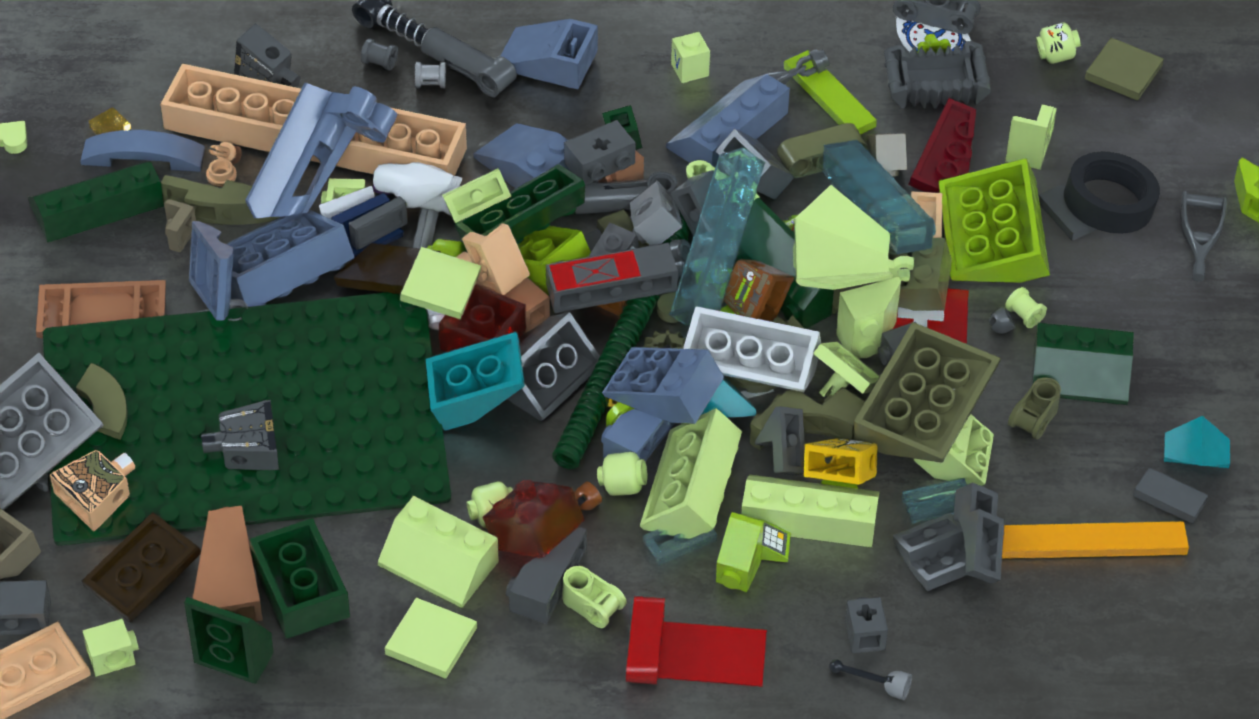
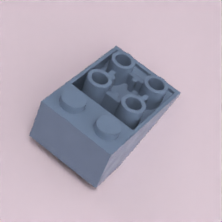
[501,19,598,89]
[602,347,724,424]

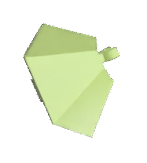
[793,185,914,290]

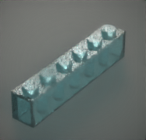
[822,140,936,255]
[669,147,765,327]

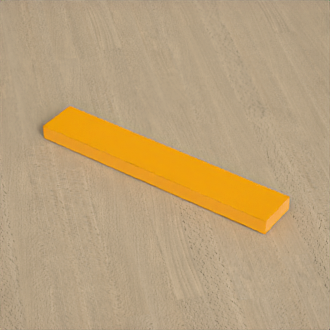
[1002,521,1189,559]

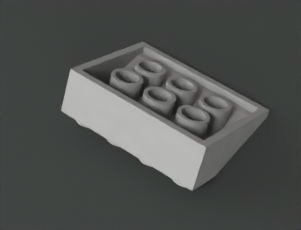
[0,353,104,511]

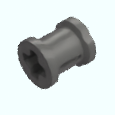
[361,38,398,71]

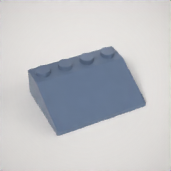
[226,210,355,307]

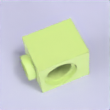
[82,619,139,677]

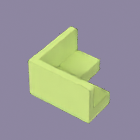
[1005,105,1057,170]

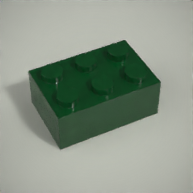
[249,518,350,639]

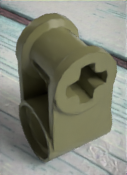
[1008,377,1061,440]

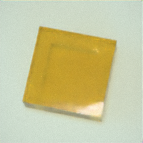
[88,107,131,135]

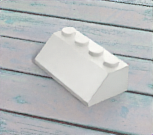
[683,306,821,392]

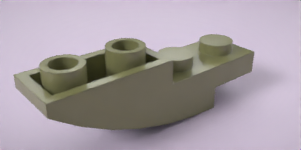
[161,175,280,225]

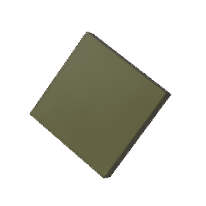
[1085,37,1164,101]

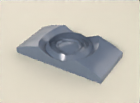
[189,221,234,320]

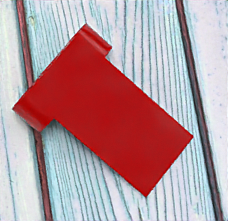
[626,596,767,687]

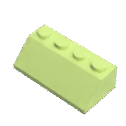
[640,408,742,539]
[741,474,880,547]

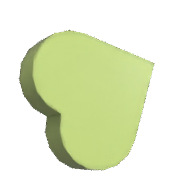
[0,121,27,154]

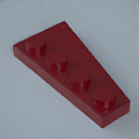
[908,98,976,193]

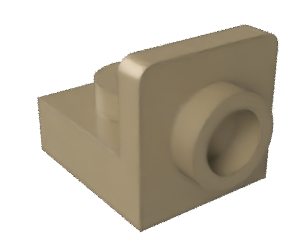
[164,199,196,253]

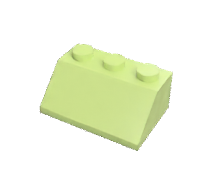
[378,496,499,608]

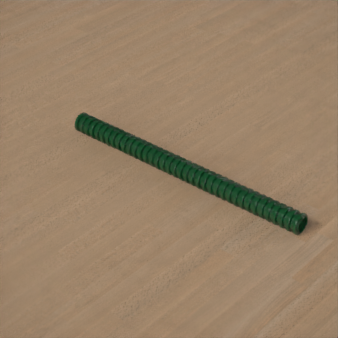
[552,210,691,469]

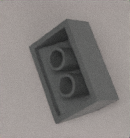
[507,312,600,421]

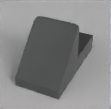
[755,406,805,475]

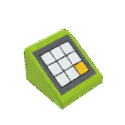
[758,519,791,562]

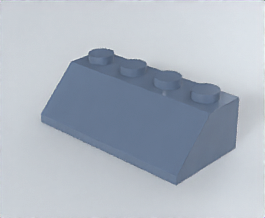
[666,74,790,170]

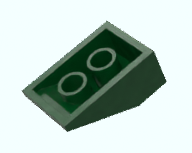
[184,597,274,684]

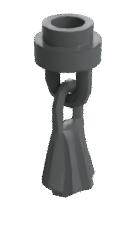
[763,49,830,84]

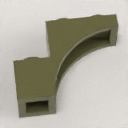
[749,387,865,450]

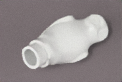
[373,162,462,215]

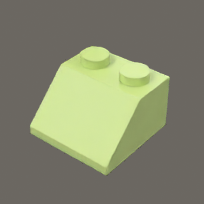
[836,277,901,359]

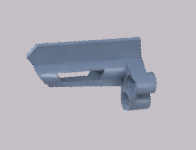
[245,83,398,218]

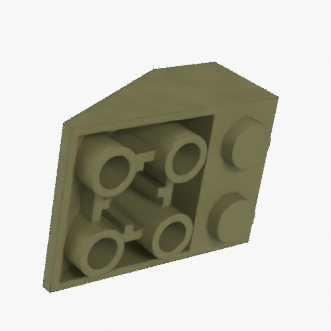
[845,238,952,311]

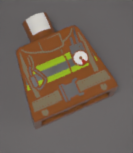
[720,259,794,322]

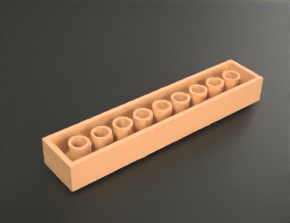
[160,64,467,176]

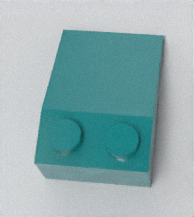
[426,332,525,431]

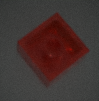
[439,284,526,352]
[482,480,585,558]

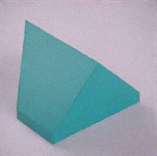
[701,377,756,418]
[1164,416,1230,469]

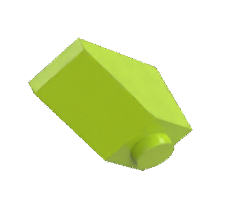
[716,512,764,592]

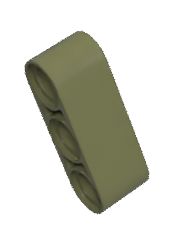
[777,123,868,178]

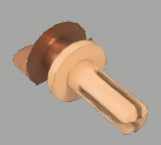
[209,142,245,165]

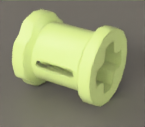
[1005,287,1047,328]

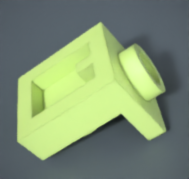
[321,178,366,204]

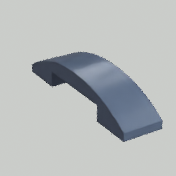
[81,130,205,172]

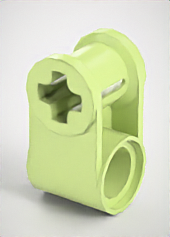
[562,566,627,628]

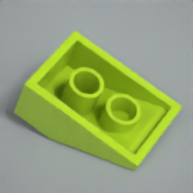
[517,226,591,296]

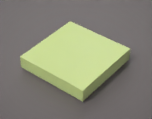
[400,247,481,319]
[385,598,477,679]

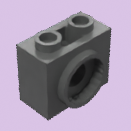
[715,128,794,200]

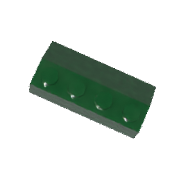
[28,161,164,243]
[454,164,585,253]
[726,198,834,329]

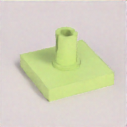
[813,342,880,397]

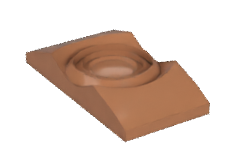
[36,280,166,339]

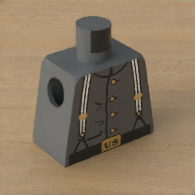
[234,23,301,87]
[201,400,279,470]

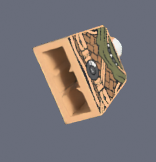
[50,451,135,531]

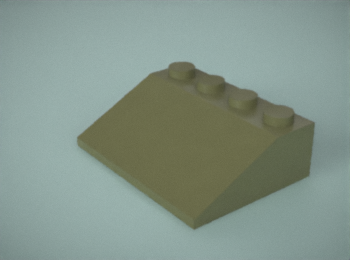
[854,322,1001,463]

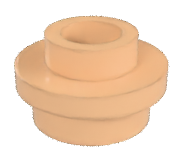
[206,159,237,187]

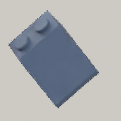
[473,123,570,189]

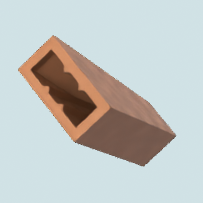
[193,505,263,622]

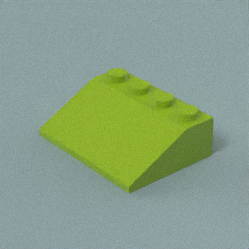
[939,158,1050,283]

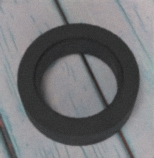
[1064,151,1160,234]

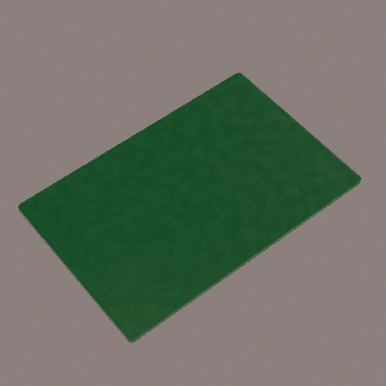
[43,293,451,546]

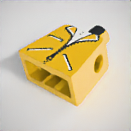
[804,438,878,485]

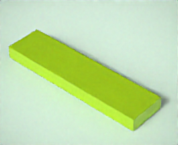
[784,50,877,134]

